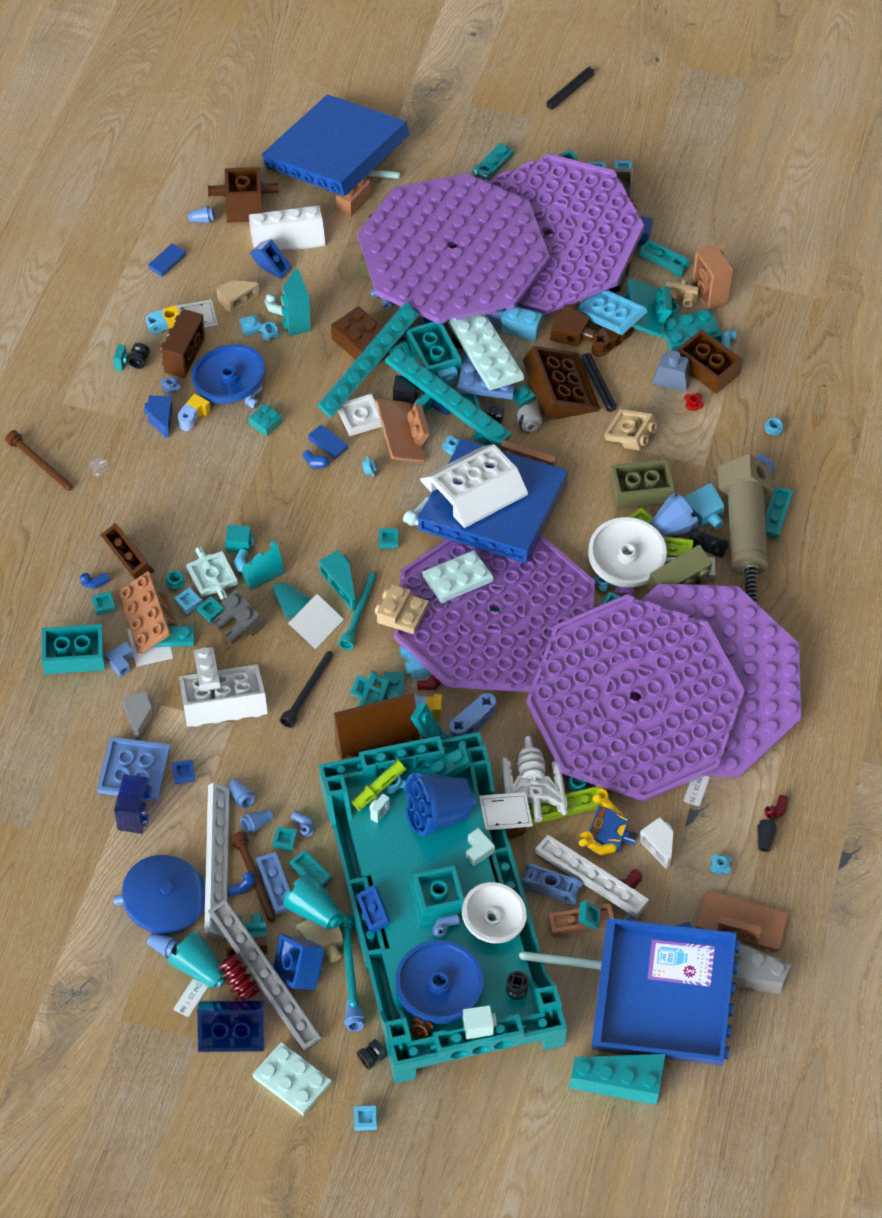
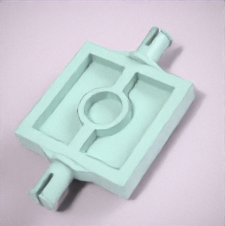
[186,546,238,601]

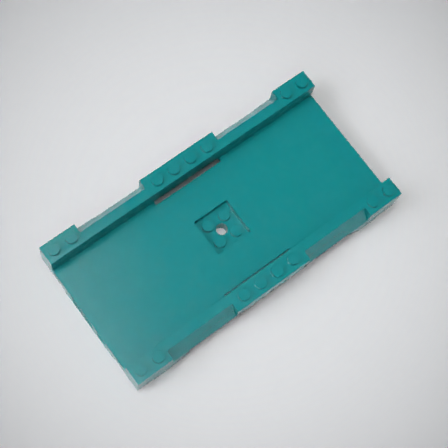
[318,732,567,1084]

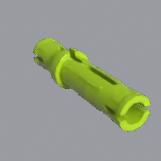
[351,760,407,812]

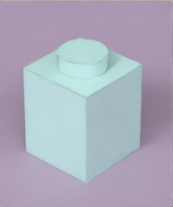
[463,1005,497,1039]

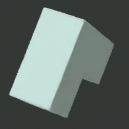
[466,828,495,867]

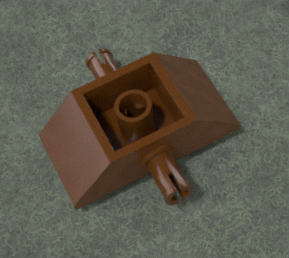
[208,167,279,223]

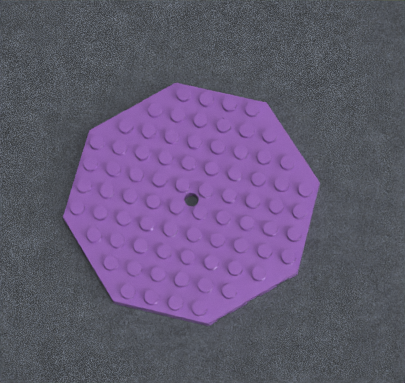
[455,154,645,314]
[357,173,550,324]
[394,535,595,692]
[630,584,801,777]
[526,594,745,802]

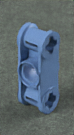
[449,693,496,738]
[520,863,583,905]

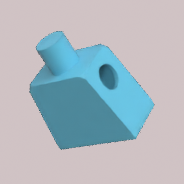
[683,483,725,529]

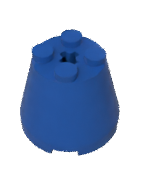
[404,772,476,837]

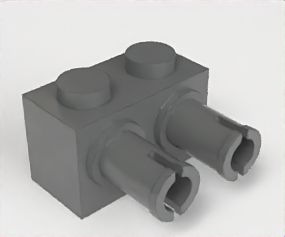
[212,589,267,643]

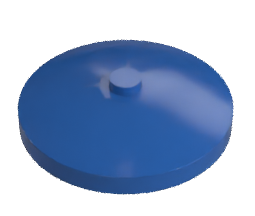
[192,344,266,403]
[121,855,205,935]
[395,940,484,1024]

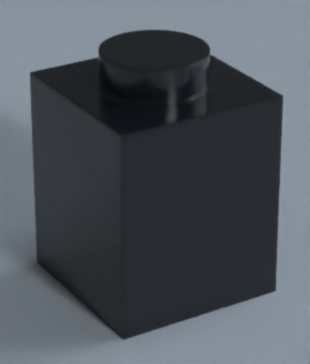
[393,375,420,404]

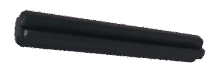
[546,67,594,110]
[581,353,617,412]

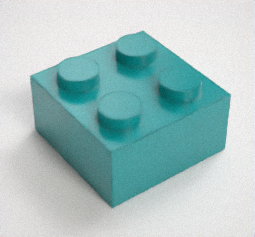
[249,403,283,436]

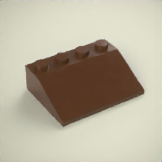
[522,346,600,419]
[334,693,420,760]

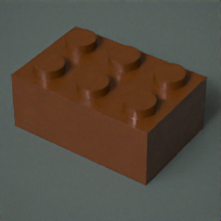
[331,306,395,362]
[160,309,205,378]
[677,329,743,394]

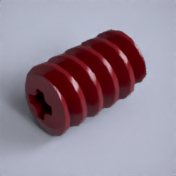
[217,952,260,1001]

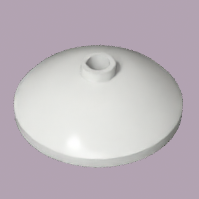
[462,882,526,943]

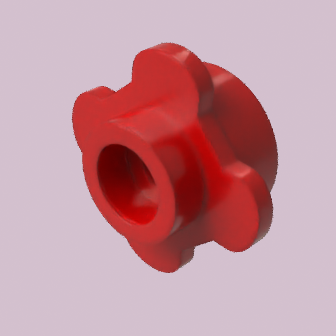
[684,393,704,411]

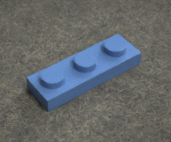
[256,852,291,915]

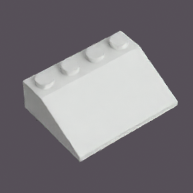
[179,664,268,727]

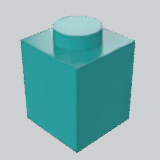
[225,525,254,553]

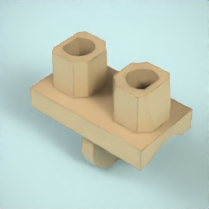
[666,278,699,308]

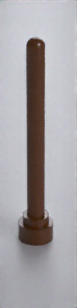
[5,430,73,491]
[230,831,276,922]

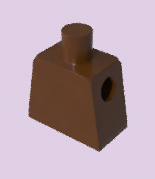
[550,305,596,347]

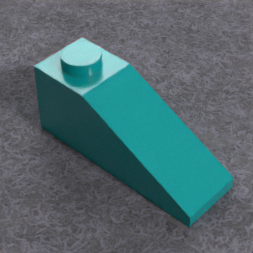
[319,550,356,611]

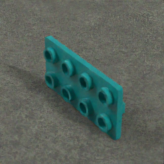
[627,278,672,338]

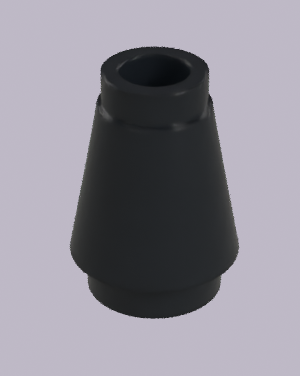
[757,819,778,852]

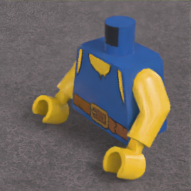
[579,789,638,856]

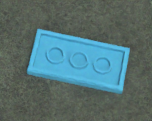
[575,290,648,335]

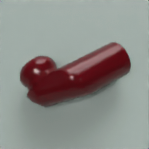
[417,675,441,690]
[764,795,789,820]
[618,869,643,889]

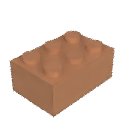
[691,244,734,311]

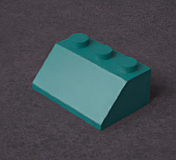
[280,269,311,336]

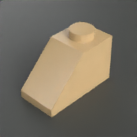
[217,280,259,313]

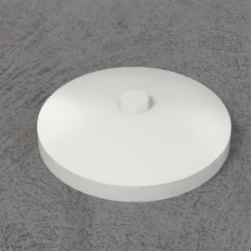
[588,517,667,587]

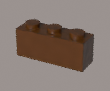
[101,523,155,579]

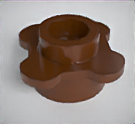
[410,1017,433,1039]

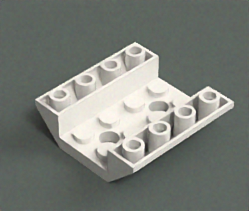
[420,444,528,528]

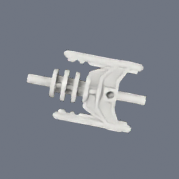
[501,736,568,822]

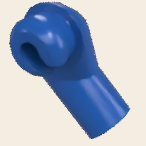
[302,450,330,469]
[80,572,110,589]
[228,872,256,896]

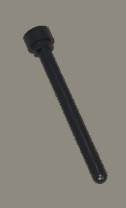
[279,651,333,728]

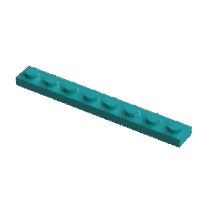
[316,302,419,418]
[385,348,512,448]

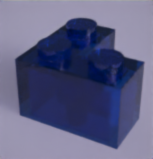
[114,774,152,834]

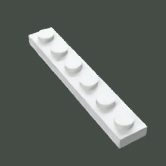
[535,835,649,918]

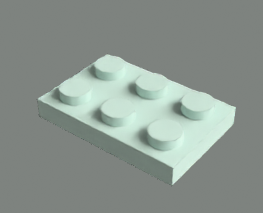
[423,550,493,603]
[253,1042,332,1116]

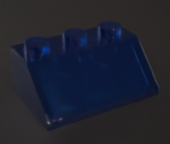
[197,1001,265,1052]

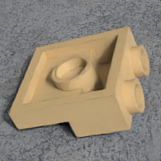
[604,409,657,451]
[375,584,429,634]

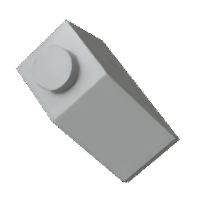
[122,691,155,740]

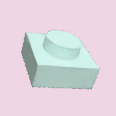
[370,794,390,823]

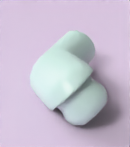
[265,293,283,316]

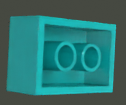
[406,321,461,375]
[42,624,105,674]

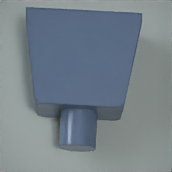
[652,351,690,392]

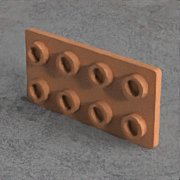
[375,398,430,463]
[118,571,177,654]
[696,891,788,951]

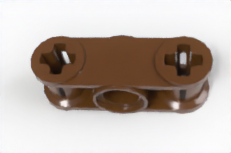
[591,326,633,357]

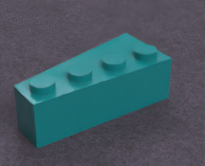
[570,1054,665,1105]

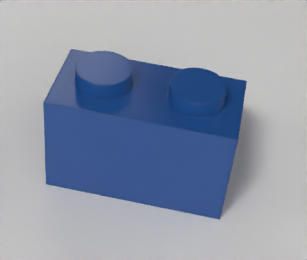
[273,934,325,990]

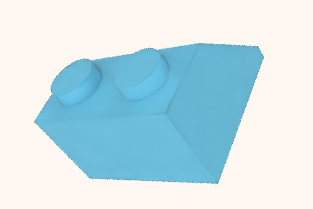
[501,305,547,341]

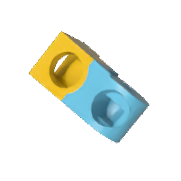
[146,305,179,334]

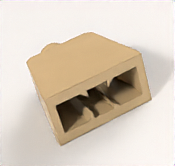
[296,920,343,963]

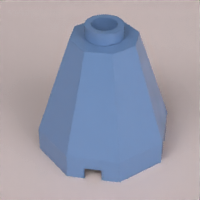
[650,493,699,537]

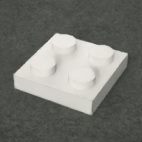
[338,394,382,436]

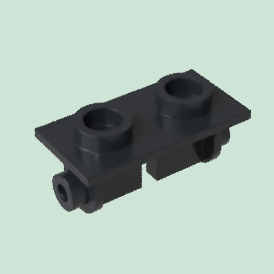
[688,528,729,558]

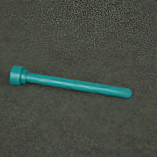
[338,572,377,650]
[339,914,358,1007]

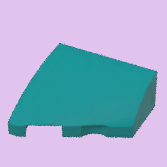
[242,540,285,590]
[272,583,311,619]

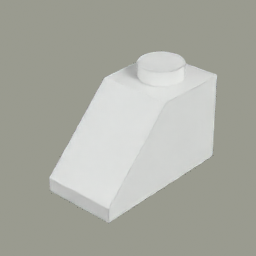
[639,817,673,870]

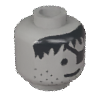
[516,404,542,432]

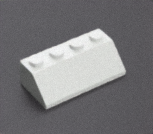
[249,205,326,252]

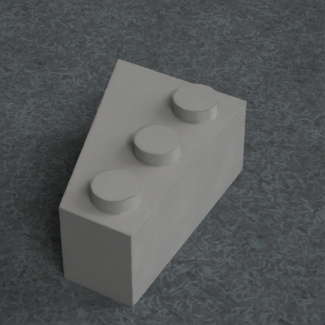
[732,943,791,994]

